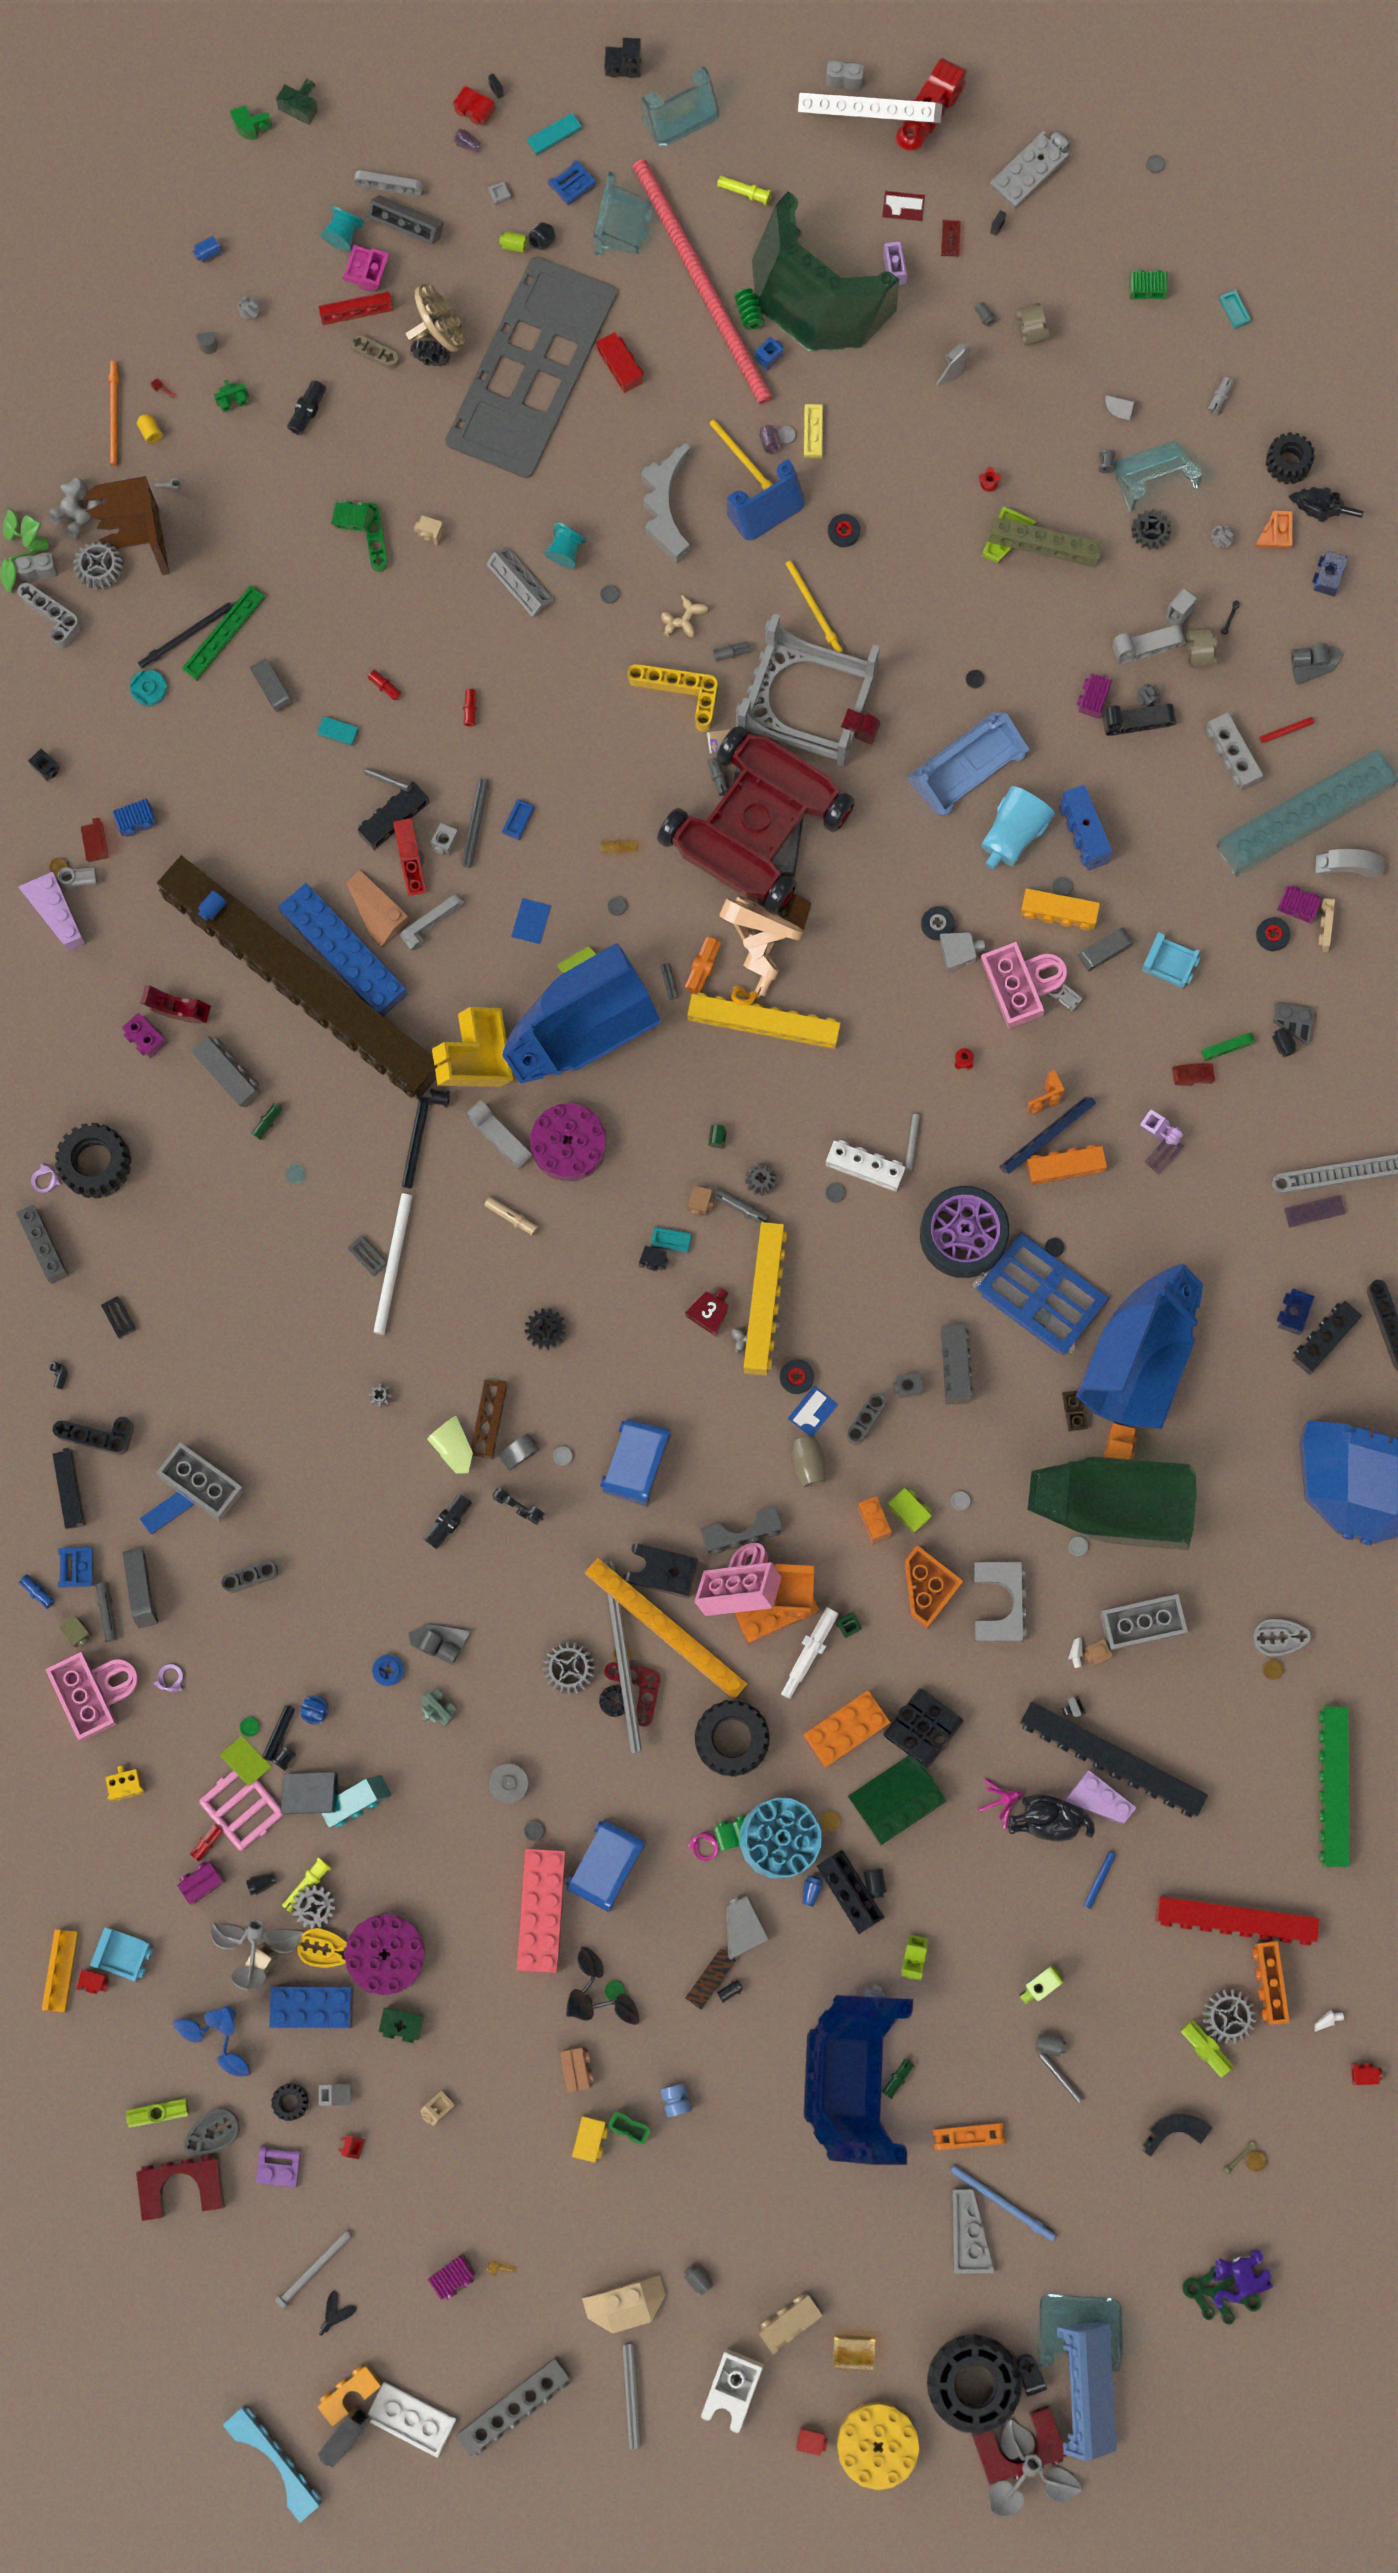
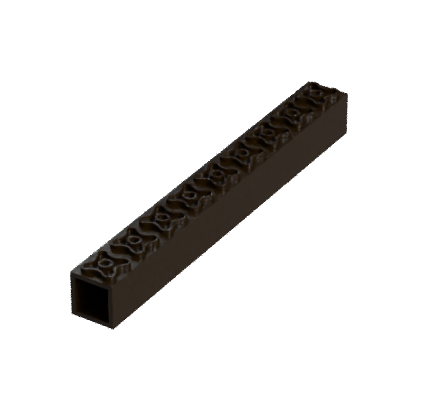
[157,855,438,1100]

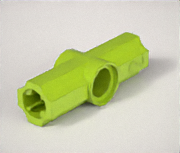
[1180,2020,1234,2078]
[126,2098,189,2128]

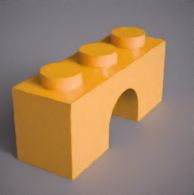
[318,2365,382,2427]

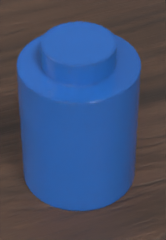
[193,236,222,262]
[197,891,227,921]

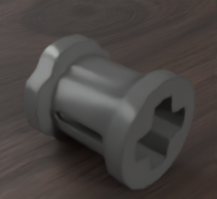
[1099,449,1116,473]

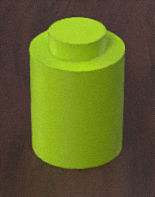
[499,231,527,253]

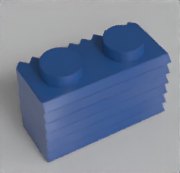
[112,799,157,837]

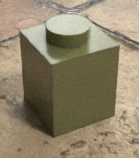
[59,1615,92,1648]

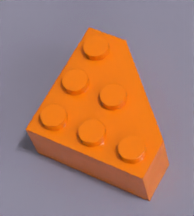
[904,1545,963,1630]

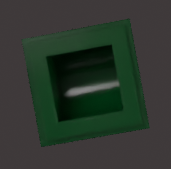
[708,1125,727,1149]
[835,1612,862,1638]

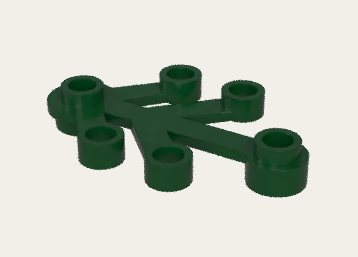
[1182,2266,1262,2325]

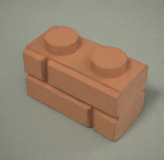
[560,2047,594,2092]

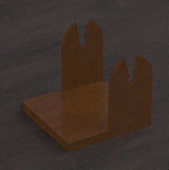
[84,476,170,575]

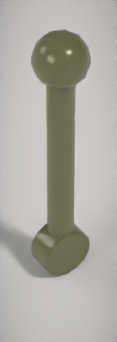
[1223,2142,1256,2174]

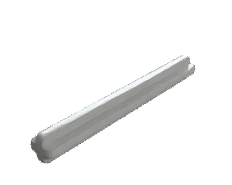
[623,2343,640,2449]

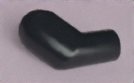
[49,1361,68,1390]

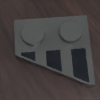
[1273,1003,1315,1046]

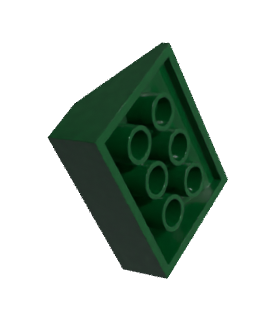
[847,1755,947,1846]

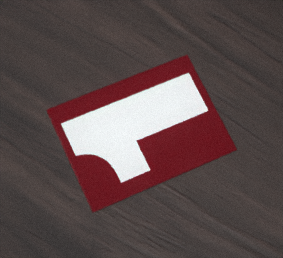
[882,191,925,221]

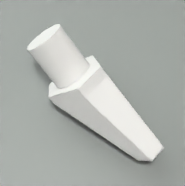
[1068,1637,1083,1668]
[1314,2010,1344,2032]

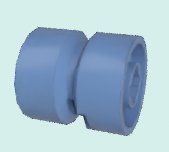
[660,2083,692,2118]

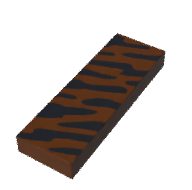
[685,1949,736,2010]

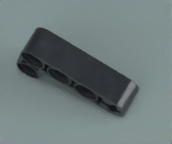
[1102,704,1177,736]
[52,1417,134,1455]

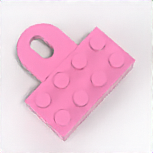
[981,942,1067,1029]
[695,1543,782,1616]
[45,1652,138,1742]

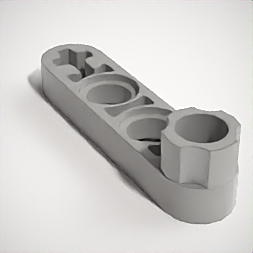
[400,894,464,951]

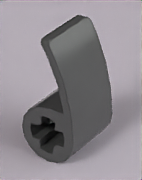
[499,1434,539,1470]

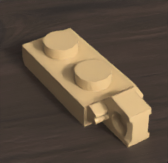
[1318,898,1335,952]

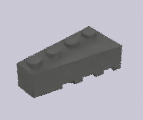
[941,1324,973,1405]

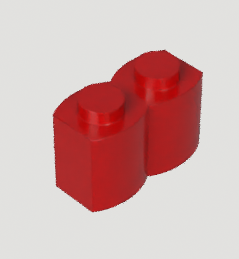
[453,86,496,126]

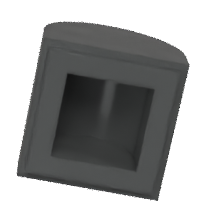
[197,332,218,354]

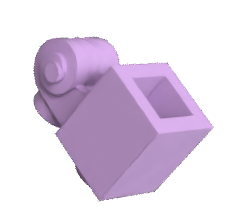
[1140,1109,1183,1146]

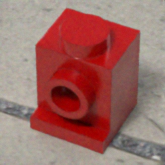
[76,1969,109,1994]
[1351,2064,1383,2085]

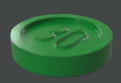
[240,1717,260,1737]
[604,1981,624,2000]

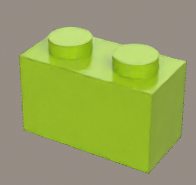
[887,1488,932,1534]

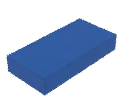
[502,799,535,840]

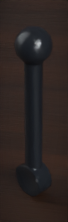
[1221,600,1240,635]

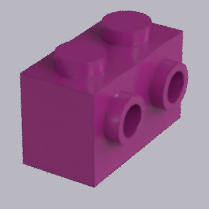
[122,1012,167,1058]

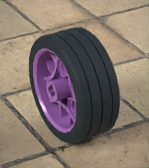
[920,1186,1010,1278]

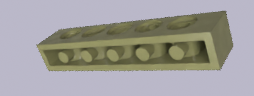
[987,517,1102,567]

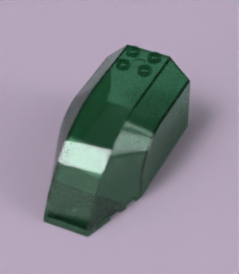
[1027,1457,1197,1550]

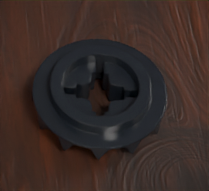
[599,1685,625,1717]

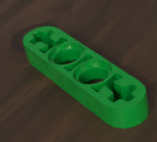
[366,502,388,572]

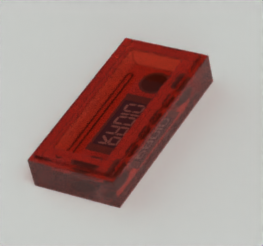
[941,220,961,257]

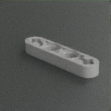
[353,170,424,196]

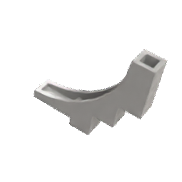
[641,443,691,564]

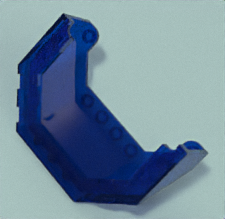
[804,1995,913,2165]

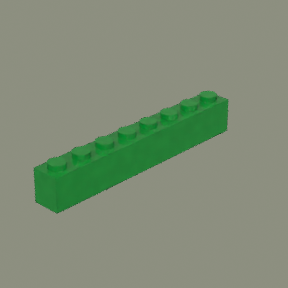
[1318,1706,1349,1868]

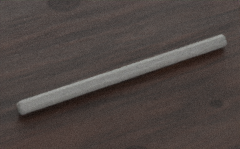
[604,1561,642,1753]

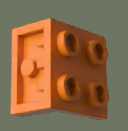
[1026,1070,1064,1115]

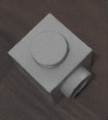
[319,2084,351,2106]

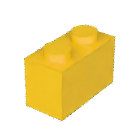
[572,2116,609,2163]

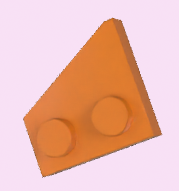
[1256,511,1292,549]

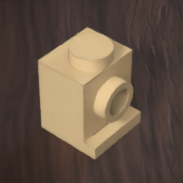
[414,515,444,546]

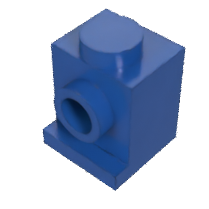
[755,337,783,371]

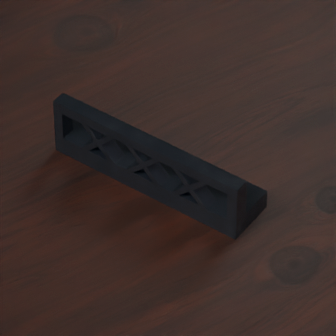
[52,1448,86,1530]

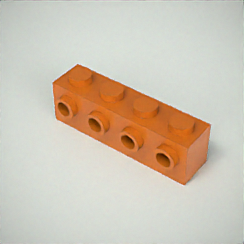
[1026,1144,1107,1186]
[1252,1941,1290,2025]

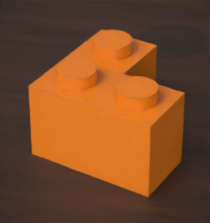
[1102,1423,1138,1469]

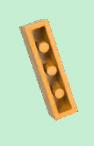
[1020,888,1100,931]

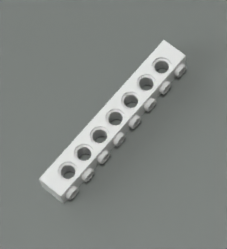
[798,93,942,123]

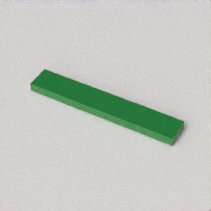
[182,585,266,681]

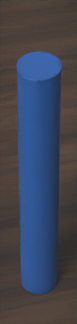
[1083,1852,1116,1909]

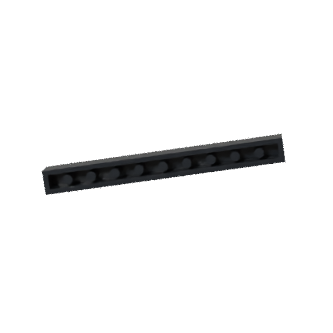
[1019,1701,1208,1818]

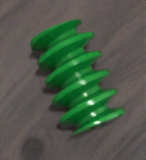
[734,288,765,330]

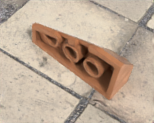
[346,870,410,947]

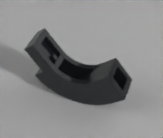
[1142,2113,1213,2157]

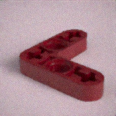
[604,1662,660,1727]

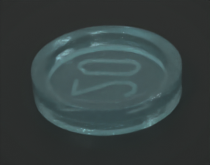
[286,1165,305,1184]

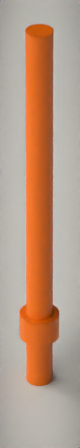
[108,361,119,466]

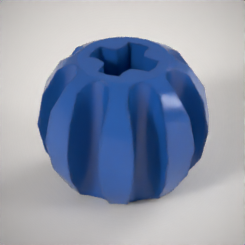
[301,1695,329,1725]

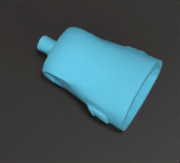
[981,786,1055,870]

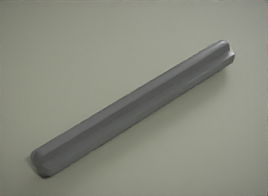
[462,779,488,868]

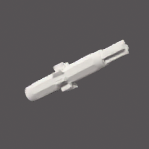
[781,1607,839,1699]

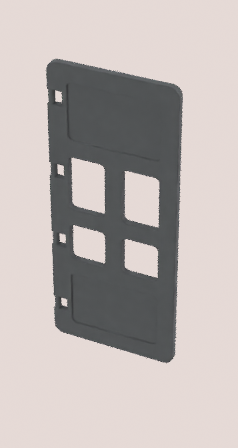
[446,257,616,478]

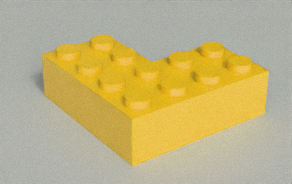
[432,1007,513,1087]

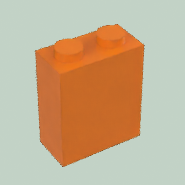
[857,1496,891,1545]

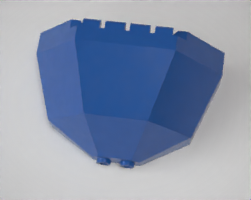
[1299,1421,1398,1545]

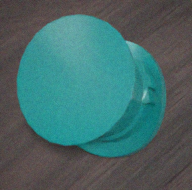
[320,206,365,251]
[544,522,588,569]

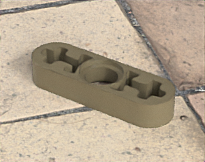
[350,335,399,369]

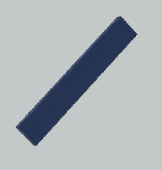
[999,1097,1096,1174]

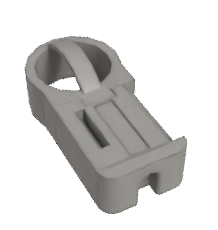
[1047,984,1082,1012]

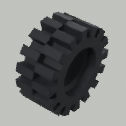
[271,2084,309,2121]

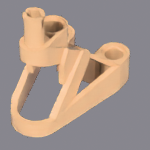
[719,896,804,996]

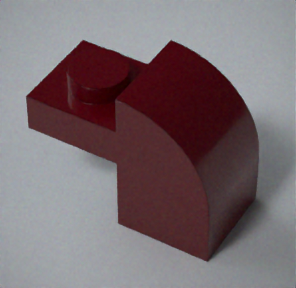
[841,708,881,745]

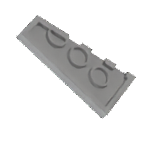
[952,2189,995,2273]

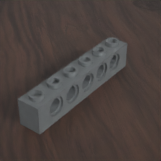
[456,2357,570,2456]

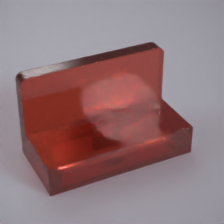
[81,817,109,862]

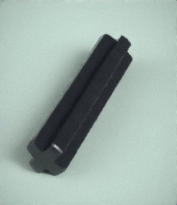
[262,1705,295,1762]

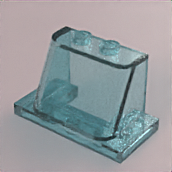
[594,172,651,256]

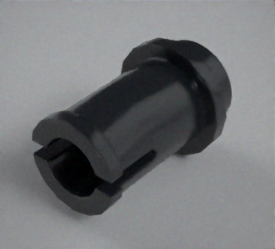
[717,1980,743,2003]

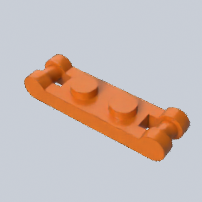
[932,2123,1006,2150]

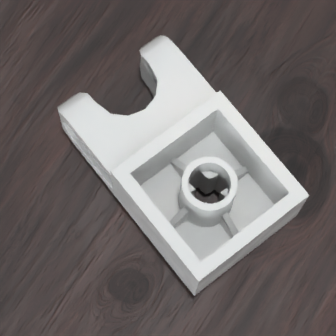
[701,2349,765,2434]

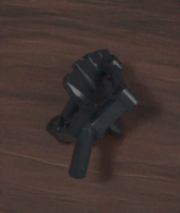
[1288,487,1364,523]

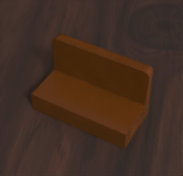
[778,894,811,930]

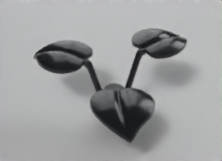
[566,1947,639,2025]

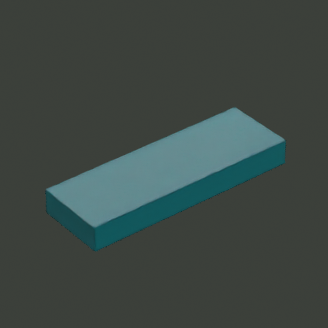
[527,113,582,156]

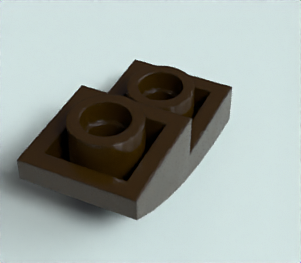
[1062,1390,1088,1432]

